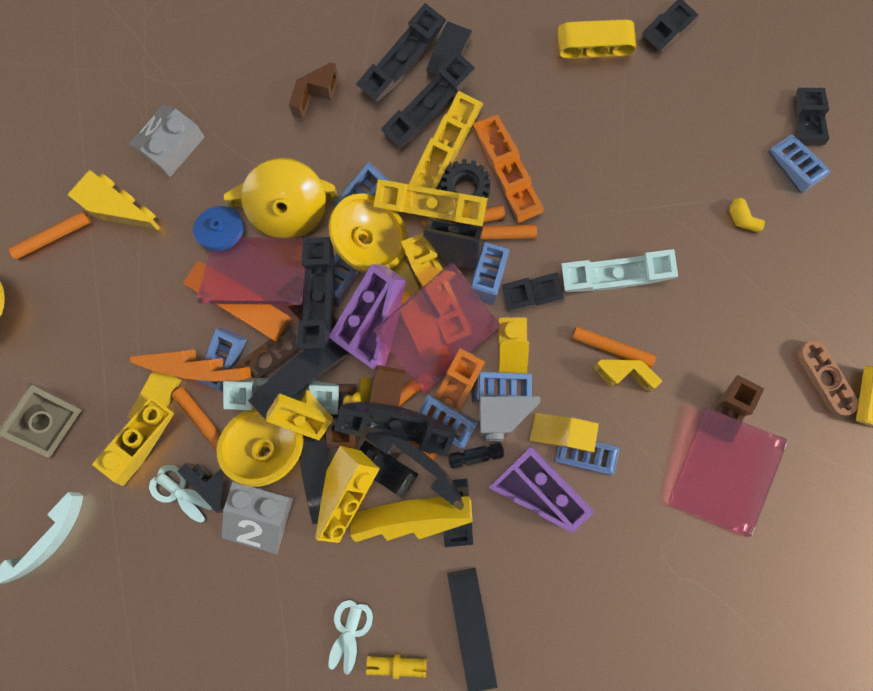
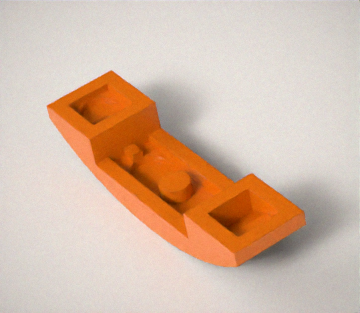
[410,348,486,460]

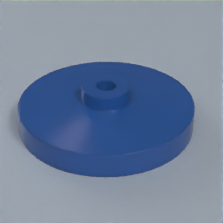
[193,206,244,251]

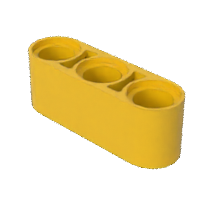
[557,20,636,59]

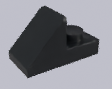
[177,463,229,513]

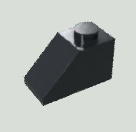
[423,217,483,269]

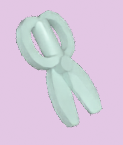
[149,465,212,523]
[328,600,373,675]

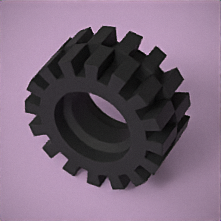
[441,159,491,198]

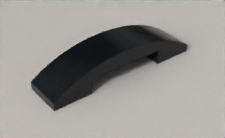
[356,3,446,102]
[381,50,476,148]
[296,237,335,350]
[248,332,351,423]
[334,402,456,456]
[299,432,331,524]
[365,433,464,510]
[447,568,498,691]

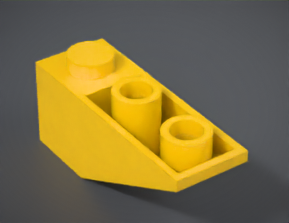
[67,170,160,230]
[92,396,174,486]
[315,446,379,543]

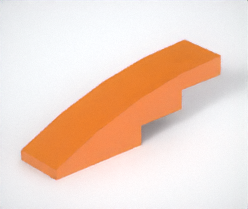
[473,114,543,223]
[182,261,292,342]
[130,350,251,381]

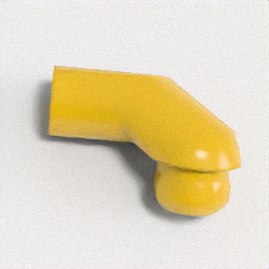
[729,198,765,233]
[343,377,372,404]

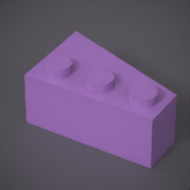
[329,264,407,370]
[488,445,594,533]

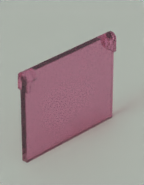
[197,237,305,305]
[373,262,501,393]
[669,408,789,537]

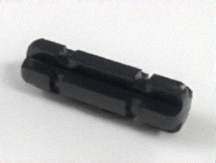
[448,442,504,469]

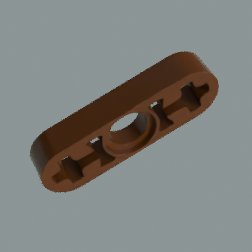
[230,330,299,378]

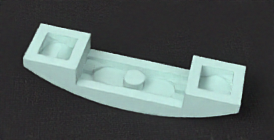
[561,249,678,292]
[223,378,339,415]
[0,492,83,585]

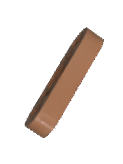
[797,340,858,417]

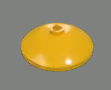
[241,158,326,239]
[329,194,407,273]
[217,409,303,487]

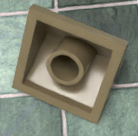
[0,383,81,458]

